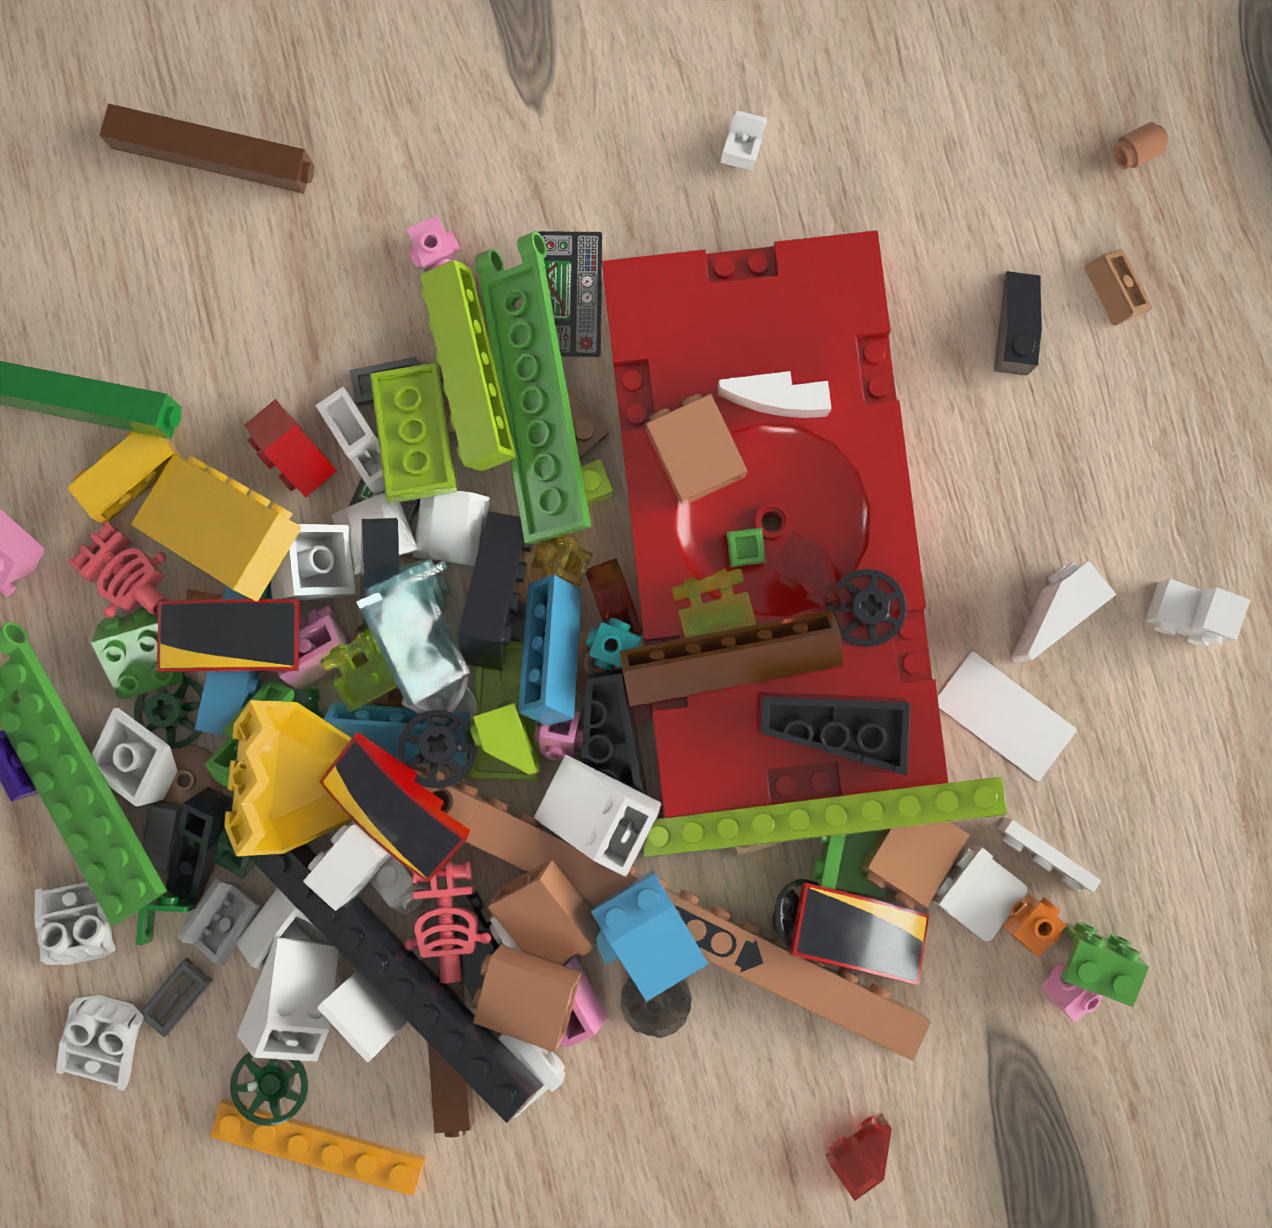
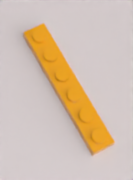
[210,1099,425,1196]

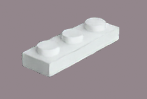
[997,818,1101,893]

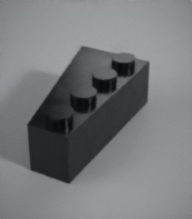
[458,511,533,671]
[581,668,648,796]
[758,692,911,776]

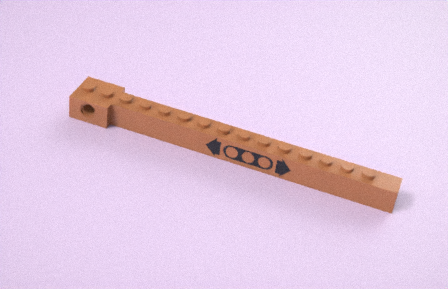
[414,765,931,1061]

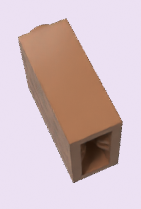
[646,394,748,506]
[859,822,969,909]
[487,860,601,965]
[472,944,582,1052]

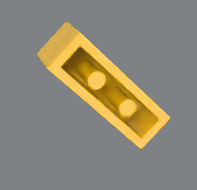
[67,431,184,524]

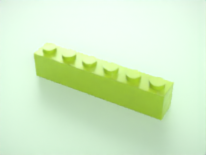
[420,259,516,472]

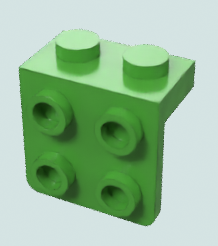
[91,607,184,699]
[813,830,887,898]
[1061,922,1149,1007]

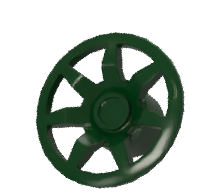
[134,676,203,749]
[230,1052,308,1126]

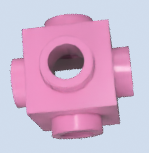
[407,216,460,272]
[534,711,584,762]
[1040,961,1104,1023]

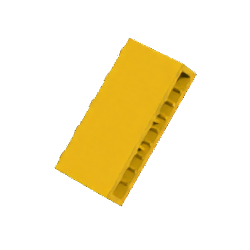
[130,454,302,602]

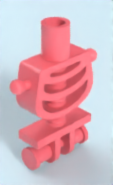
[68,521,168,618]
[404,861,491,983]

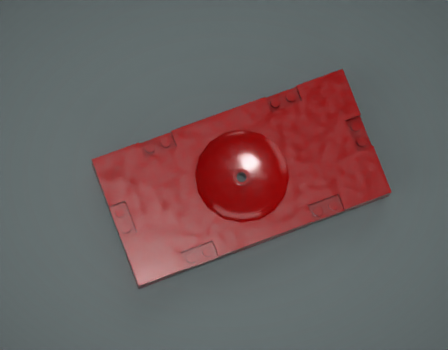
[602,230,949,818]

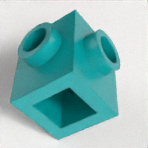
[586,617,642,671]

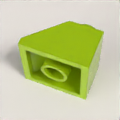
[470,703,541,775]

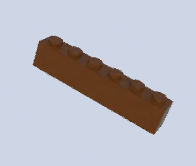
[619,610,843,706]

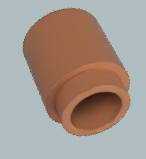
[1113,122,1168,169]

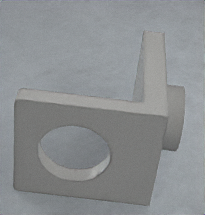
[401,676,469,726]

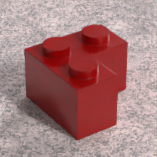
[244,399,337,498]

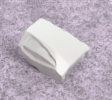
[413,490,491,566]
[331,492,419,577]
[34,882,116,965]
[56,995,144,1091]

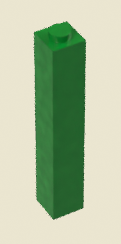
[0,361,182,439]

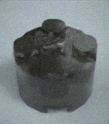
[620,973,692,1038]

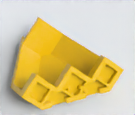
[224,700,353,856]

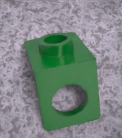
[136,895,196,945]

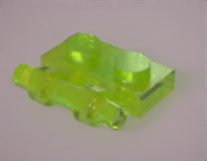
[671,569,756,638]
[321,626,412,712]

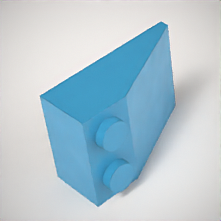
[591,870,709,1002]

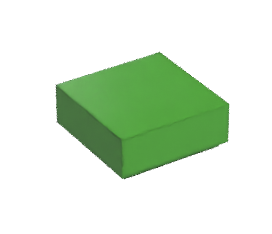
[726,528,766,567]

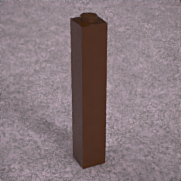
[100,103,314,194]
[418,912,474,1138]

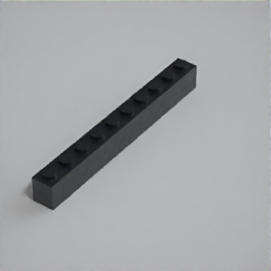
[256,844,543,1123]

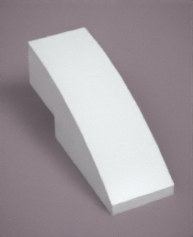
[717,371,831,418]
[315,386,385,495]

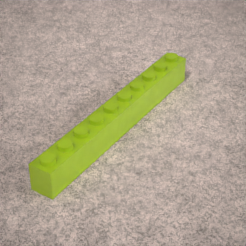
[643,776,1008,857]

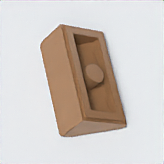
[1085,249,1152,325]

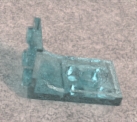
[357,559,470,705]

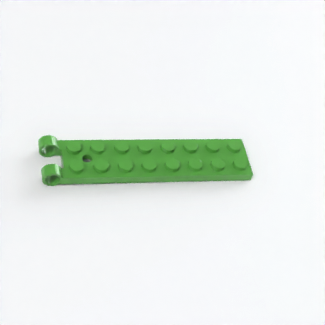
[475,231,591,544]
[0,622,167,927]

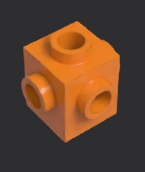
[1002,894,1067,958]

